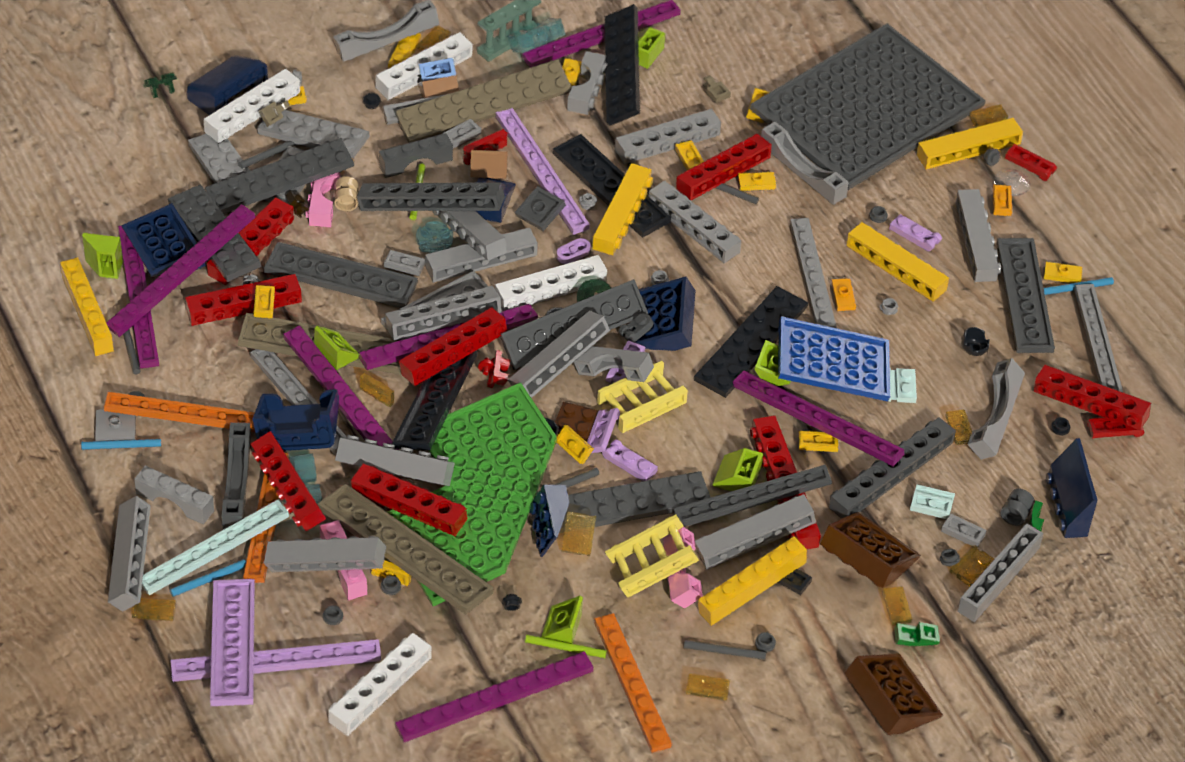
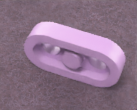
[557,238,590,264]

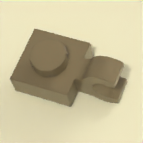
[703,75,731,103]
[258,100,290,127]

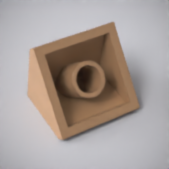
[418,75,459,99]
[470,150,508,179]

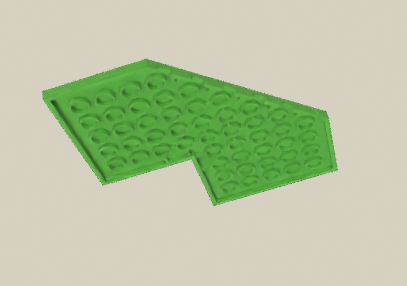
[387,382,557,606]

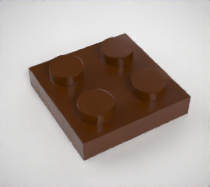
[555,401,599,442]

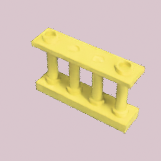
[597,361,688,433]
[605,515,699,598]

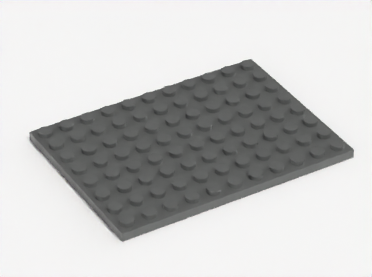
[750,23,986,190]

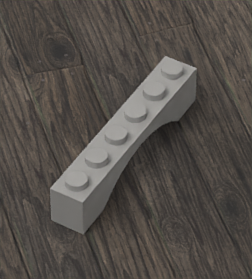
[333,0,440,62]
[761,121,848,205]
[968,358,1025,460]

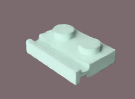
[888,368,917,403]
[910,484,955,519]

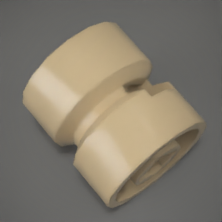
[335,177,358,211]

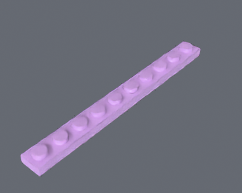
[495,108,590,235]
[171,639,381,682]

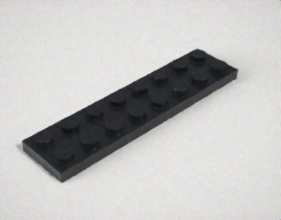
[605,4,640,126]
[553,134,671,238]
[694,286,808,398]
[392,350,478,451]

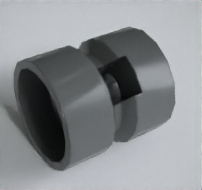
[1000,488,1035,526]

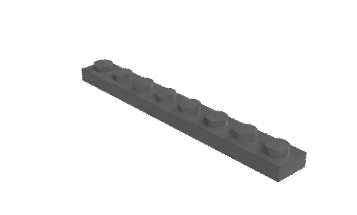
[674,464,832,527]

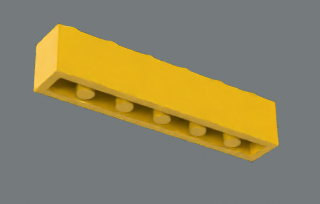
[916,117,1023,169]
[592,163,653,256]
[846,222,949,302]
[60,257,114,356]
[698,537,807,626]

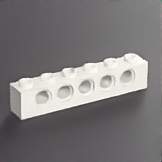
[375,32,473,100]
[204,69,300,143]
[495,255,607,311]
[328,633,431,736]

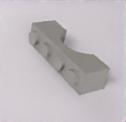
[567,51,607,115]
[574,346,654,382]
[134,465,214,525]

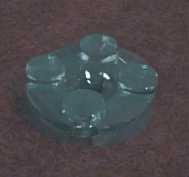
[416,221,453,253]

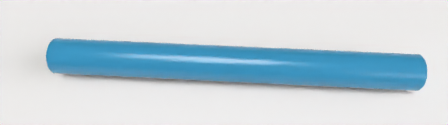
[1043,277,1114,295]
[81,439,161,450]
[170,559,246,597]

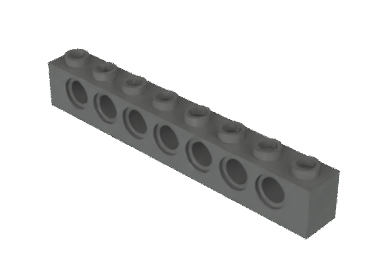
[357,183,505,211]
[829,417,956,519]

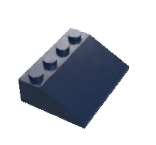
[121,203,206,277]
[634,277,696,351]
[1046,438,1098,538]

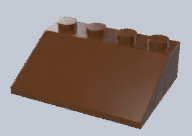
[820,512,921,588]
[845,654,943,735]

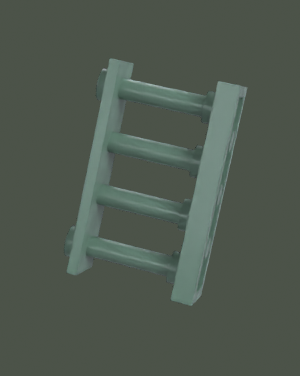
[477,0,541,62]

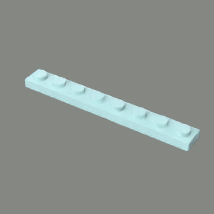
[142,500,289,596]

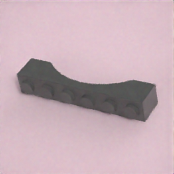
[222,423,251,530]

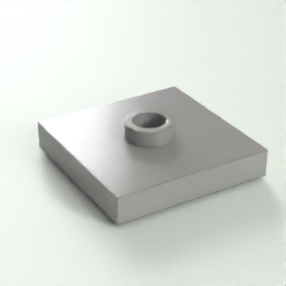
[95,409,136,441]

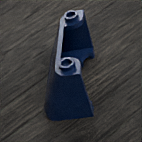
[187,55,268,115]
[253,389,339,451]

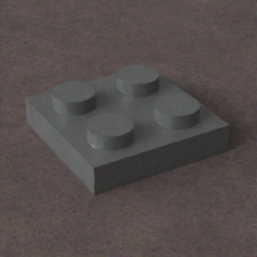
[515,186,566,232]

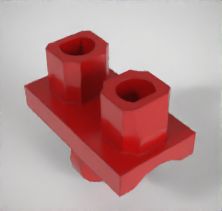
[478,350,510,388]

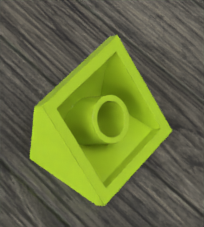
[314,326,359,370]
[754,340,791,386]
[541,595,583,644]

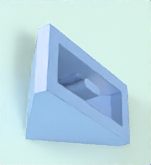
[419,58,456,81]

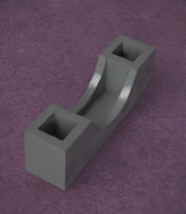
[379,133,453,178]

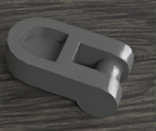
[619,314,653,342]

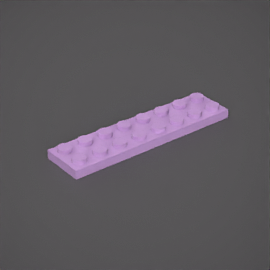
[210,579,255,706]

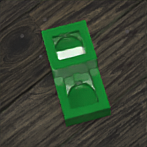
[1029,500,1044,532]
[894,622,940,646]

